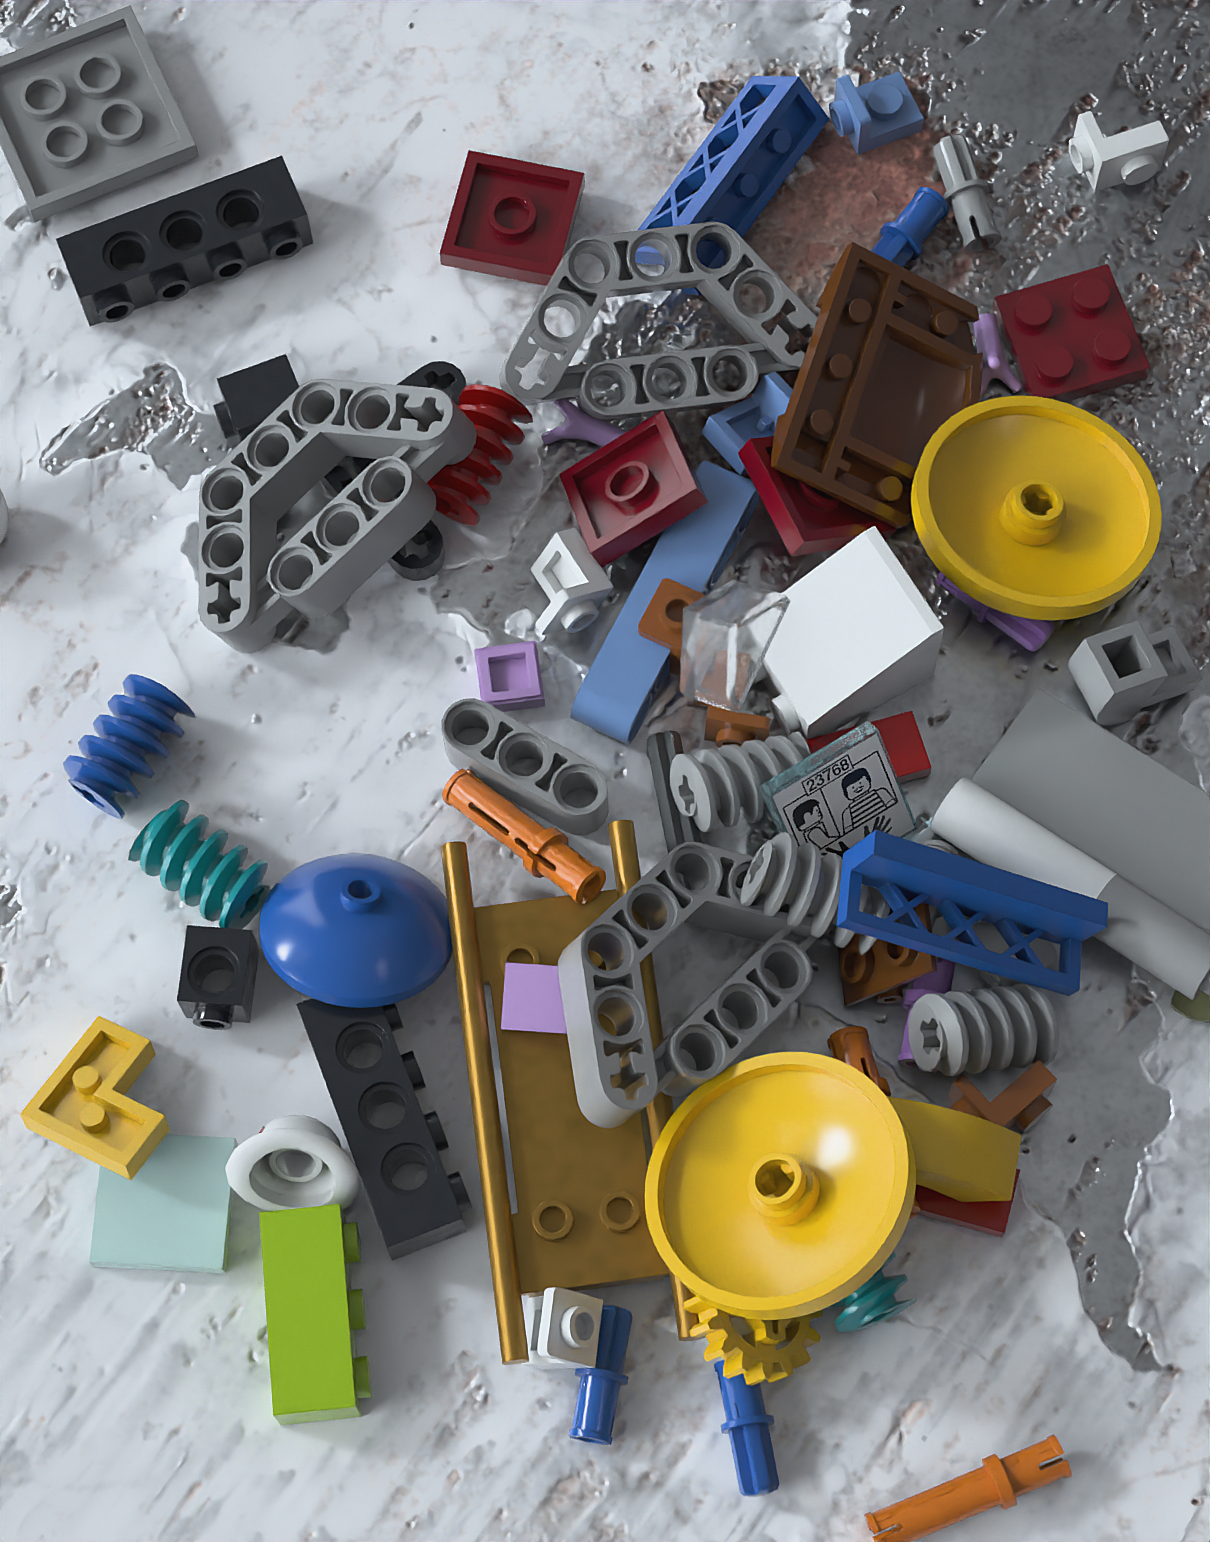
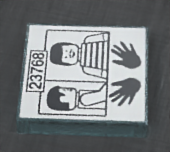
[759,721,918,859]

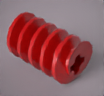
[427,384,533,526]

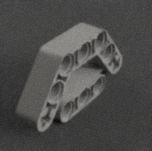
[499,222,818,421]
[198,379,476,654]
[558,842,834,1128]

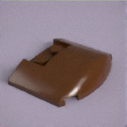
[771,242,983,529]

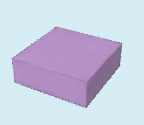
[474,641,545,712]
[501,962,567,1034]

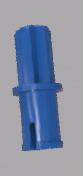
[871,187,950,267]
[568,1305,633,1445]
[714,1360,780,1497]

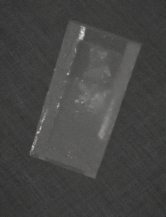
[680,580,791,713]

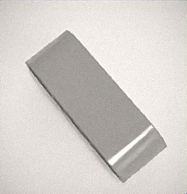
[441,698,609,835]

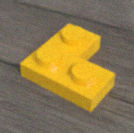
[20,1015,170,1180]

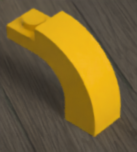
[886,1096,1022,1202]

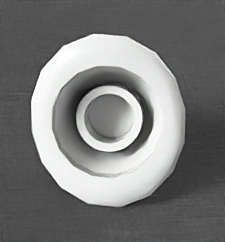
[225,1115,361,1211]

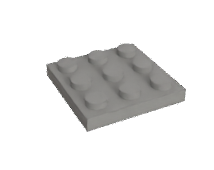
[0,5,199,223]

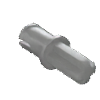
[933,135,1002,254]

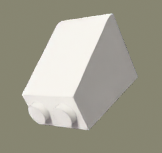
[737,526,944,740]

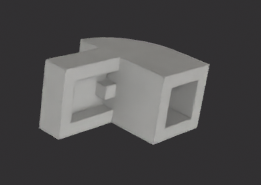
[1068,620,1203,725]

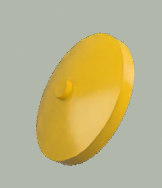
[911,396,1162,621]
[644,1052,916,1320]

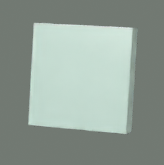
[89,1134,238,1273]

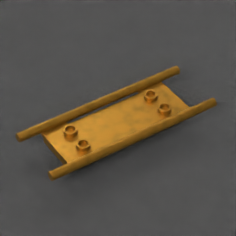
[441,820,705,1365]

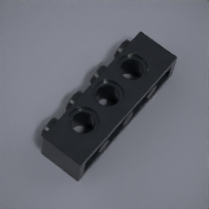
[56,155,314,327]
[296,998,473,1261]

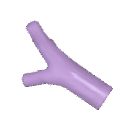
[973,313,1023,400]
[541,399,627,447]

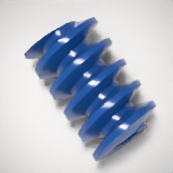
[63,674,196,819]

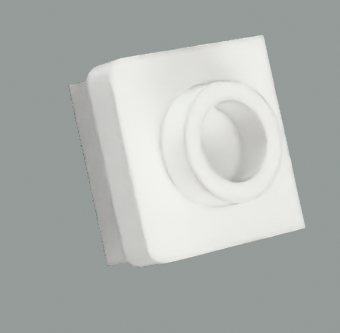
[1069,111,1169,192]
[530,528,614,635]
[520,1287,603,1369]

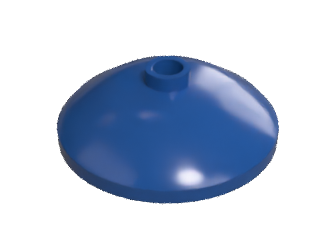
[259,853,453,1008]

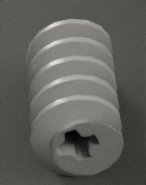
[670,732,813,832]
[740,832,890,955]
[908,983,1059,1077]

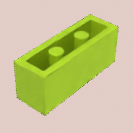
[259,1204,372,1425]

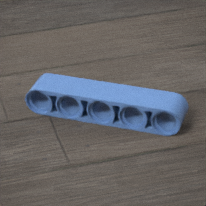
[570,460,760,745]

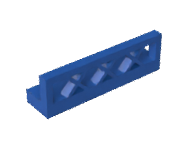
[635,76,830,295]
[837,830,1108,996]

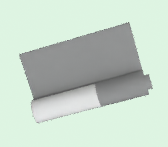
[930,688,1210,1001]

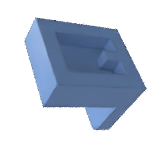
[829,71,924,155]

